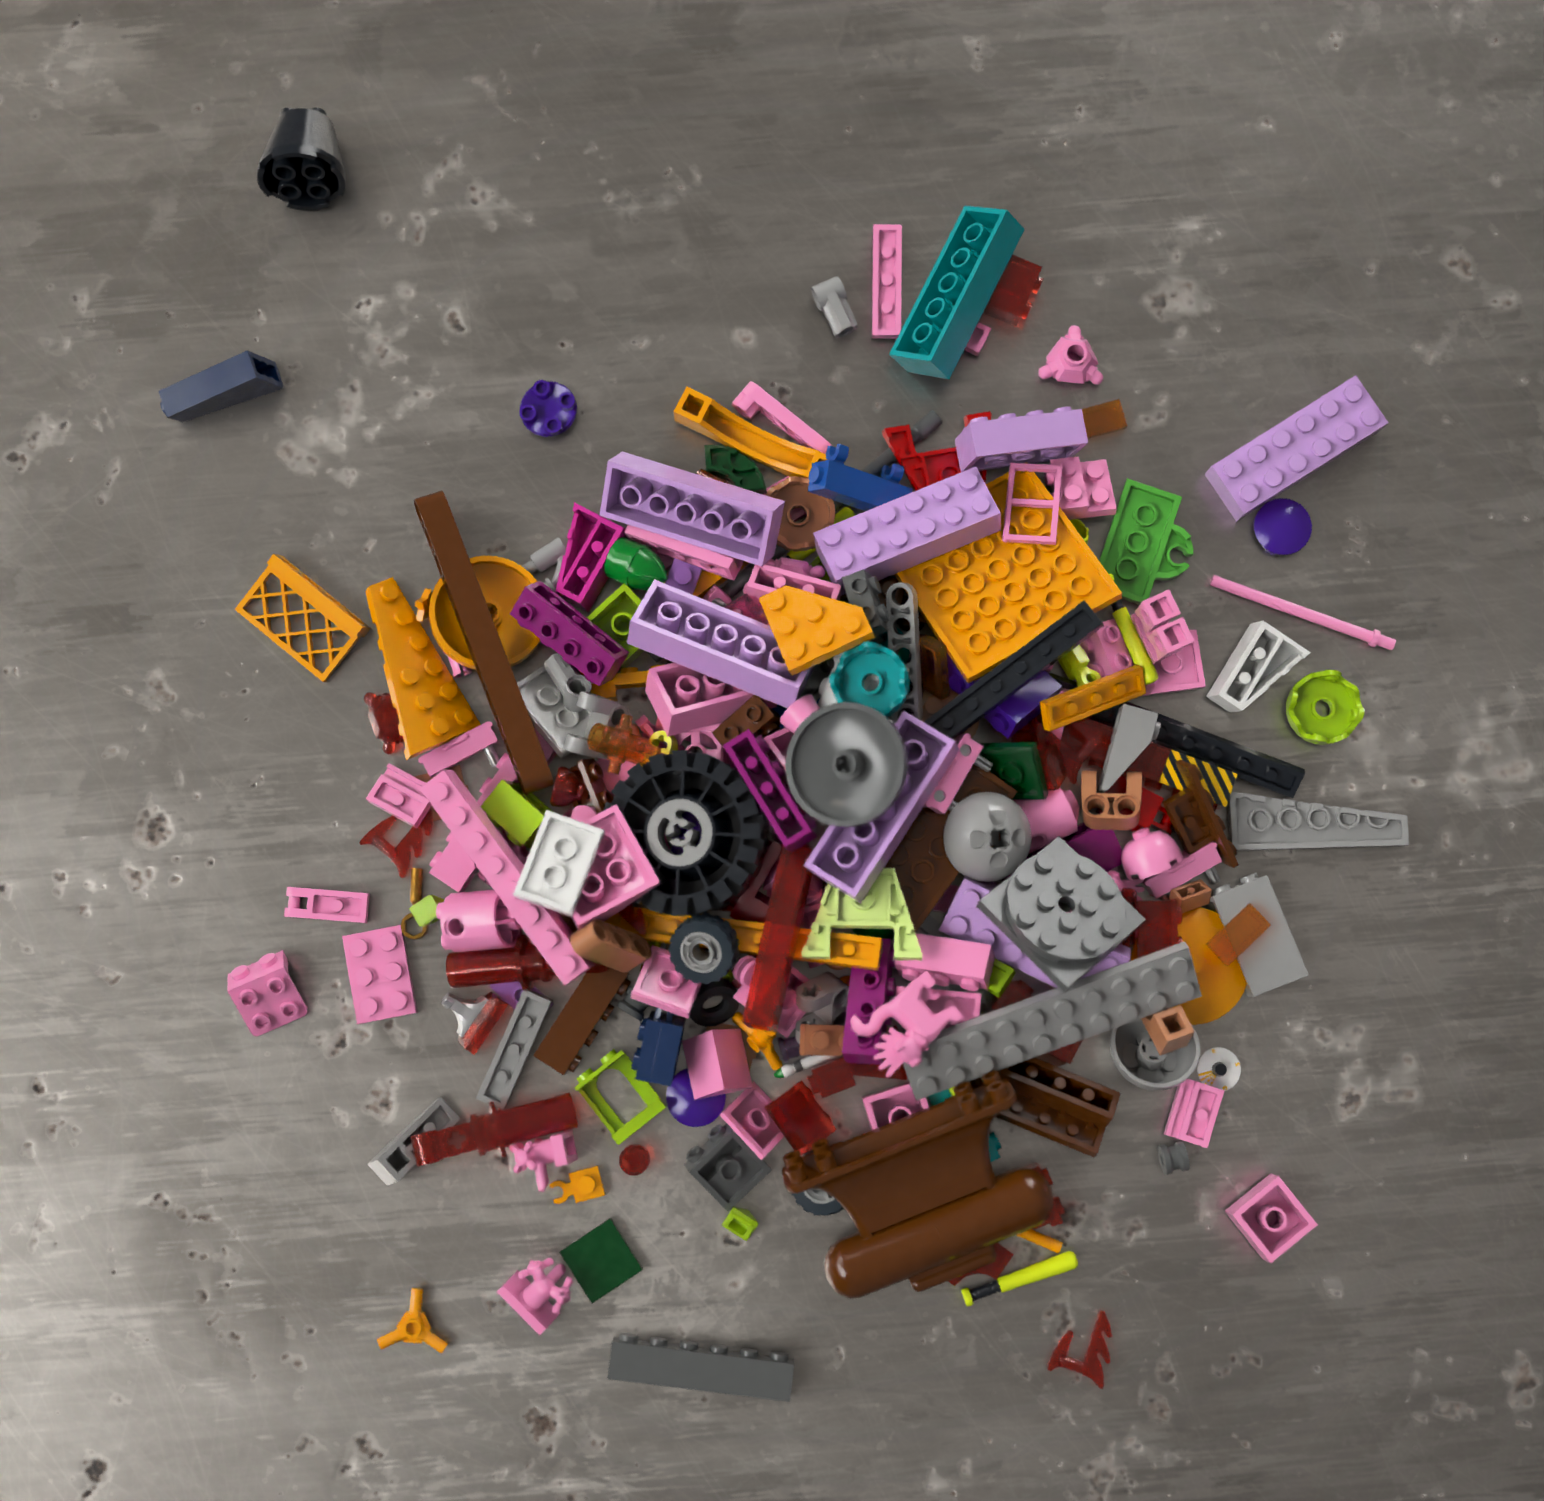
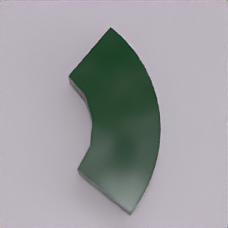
[704,445,767,494]

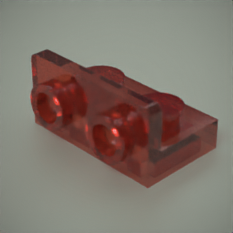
[1136,899,1183,959]

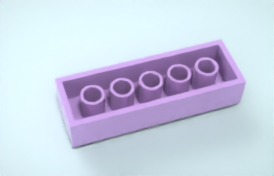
[1204,375,1388,522]
[599,452,785,566]
[813,467,1001,596]
[627,579,815,708]
[804,711,959,904]
[939,876,1131,988]

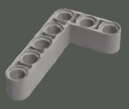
[886,583,923,725]

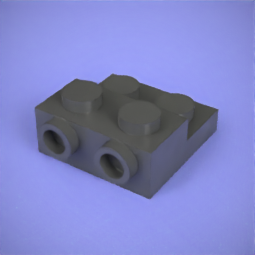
[842,569,890,644]
[684,1123,772,1212]

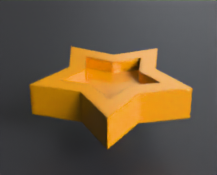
[415,588,432,622]

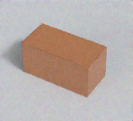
[1168,879,1212,914]

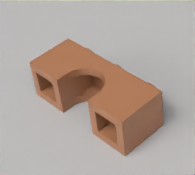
[1141,1005,1195,1056]

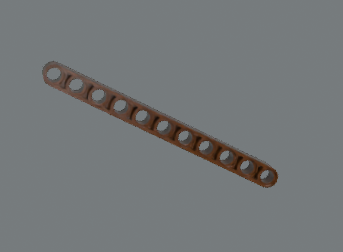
[414,490,554,795]

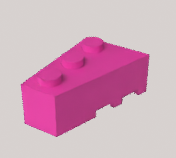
[556,502,627,613]

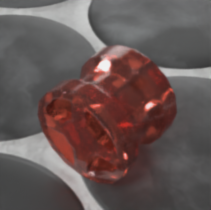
[619,1144,650,1175]

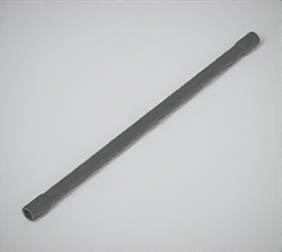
[648,410,943,663]

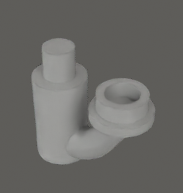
[522,537,566,595]

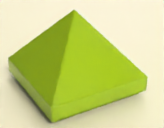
[722,1207,759,1241]

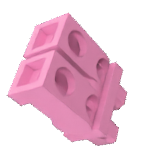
[1130,589,1195,664]

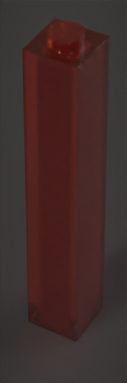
[742,844,813,1033]

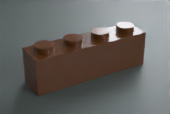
[533,963,631,1075]

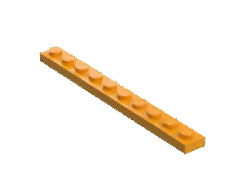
[604,906,883,971]

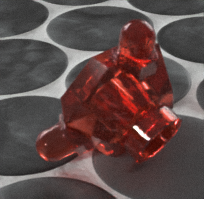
[363,692,404,755]

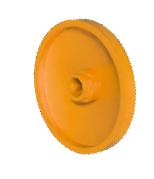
[429,555,540,670]
[1130,907,1247,1025]

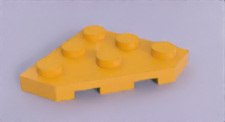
[759,585,875,676]

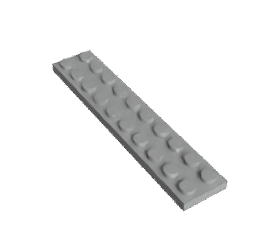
[903,941,1202,1100]

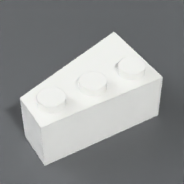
[1206,621,1311,712]

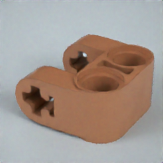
[1081,771,1142,830]

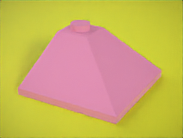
[571,804,660,930]

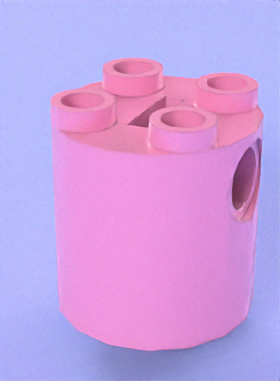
[1013,778,1080,854]
[436,889,522,952]

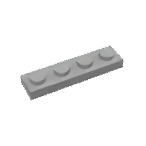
[476,988,553,1110]

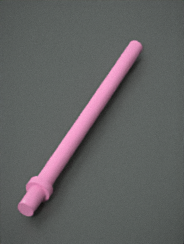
[1210,575,1396,651]

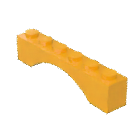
[673,386,827,478]

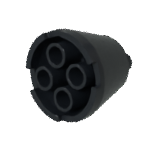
[257,107,346,210]

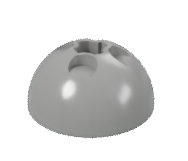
[943,792,1032,882]
[1110,1019,1200,1091]

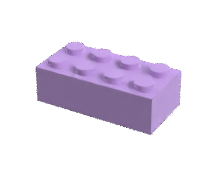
[955,407,1088,472]

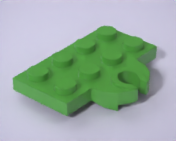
[1099,478,1193,605]

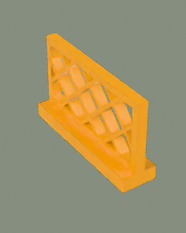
[235,554,371,682]

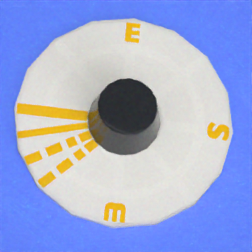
[1197,1047,1241,1091]

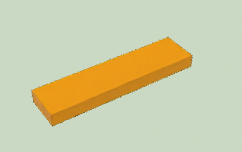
[1039,665,1146,732]

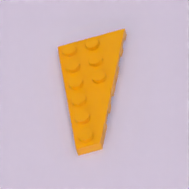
[365,577,481,761]

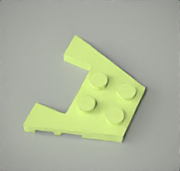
[802,868,923,961]

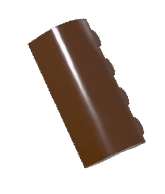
[996,1057,1121,1158]

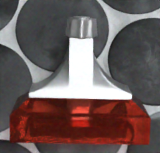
[441,991,509,1055]

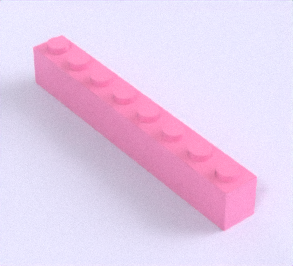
[420,770,596,986]

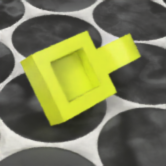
[1058,644,1102,687]

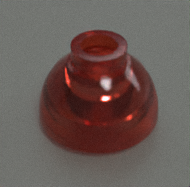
[550,766,585,807]

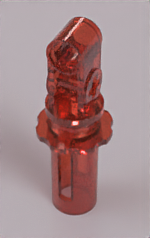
[446,934,609,991]
[410,1092,578,1167]

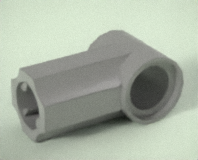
[811,276,858,338]
[544,653,592,712]

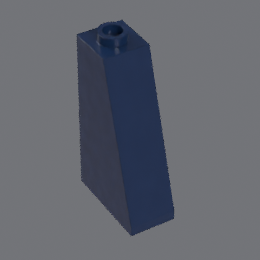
[159,350,284,422]

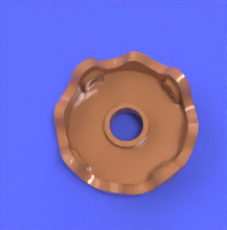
[766,476,835,552]

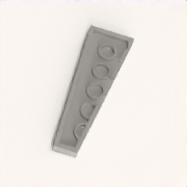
[1227,792,1409,851]

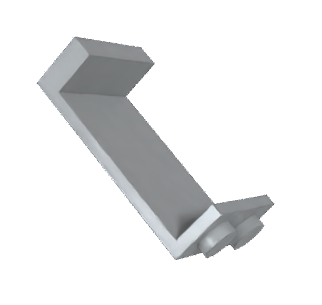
[1209,873,1309,997]

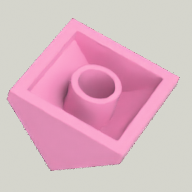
[682,1029,753,1100]
[720,1082,795,1160]

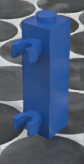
[808,444,913,511]

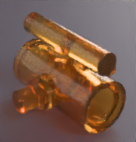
[587,714,661,775]

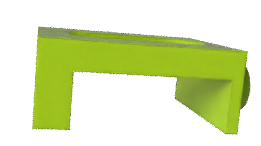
[574,1049,667,1145]

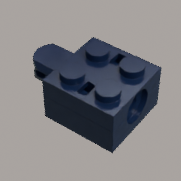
[631,1008,686,1087]

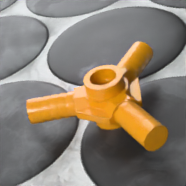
[732,1012,783,1070]
[377,1288,448,1354]

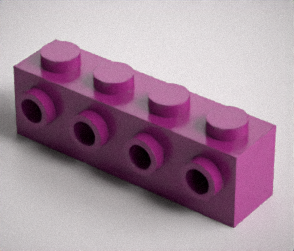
[510,581,630,686]
[723,729,817,853]
[842,938,896,1065]

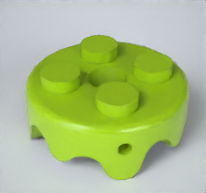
[1286,670,1365,745]

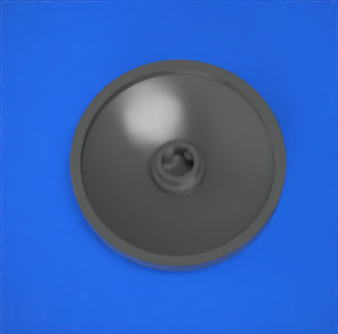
[785,702,908,827]

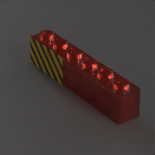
[1058,718,1238,812]

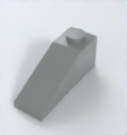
[1097,704,1161,793]
[367,1097,460,1186]

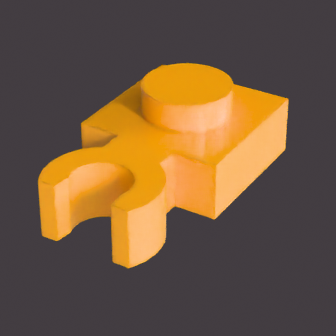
[549,1165,606,1204]

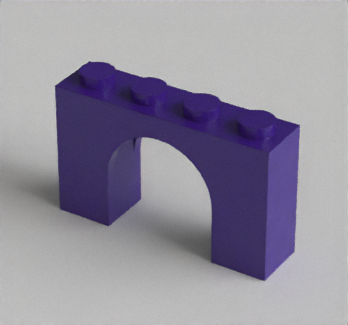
[923,639,1062,739]

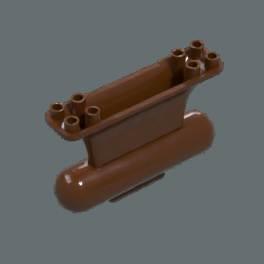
[782,1070,1054,1299]

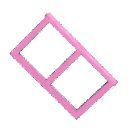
[1002,462,1062,545]

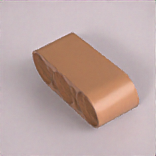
[570,919,652,973]

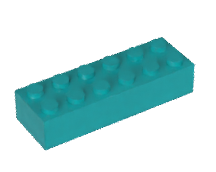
[889,206,1025,379]

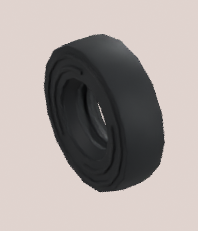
[689,978,739,1027]

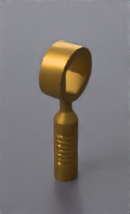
[401,868,429,940]

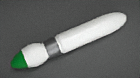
[774,1055,837,1078]

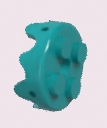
[829,642,910,717]

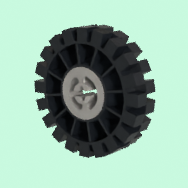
[603,750,768,917]

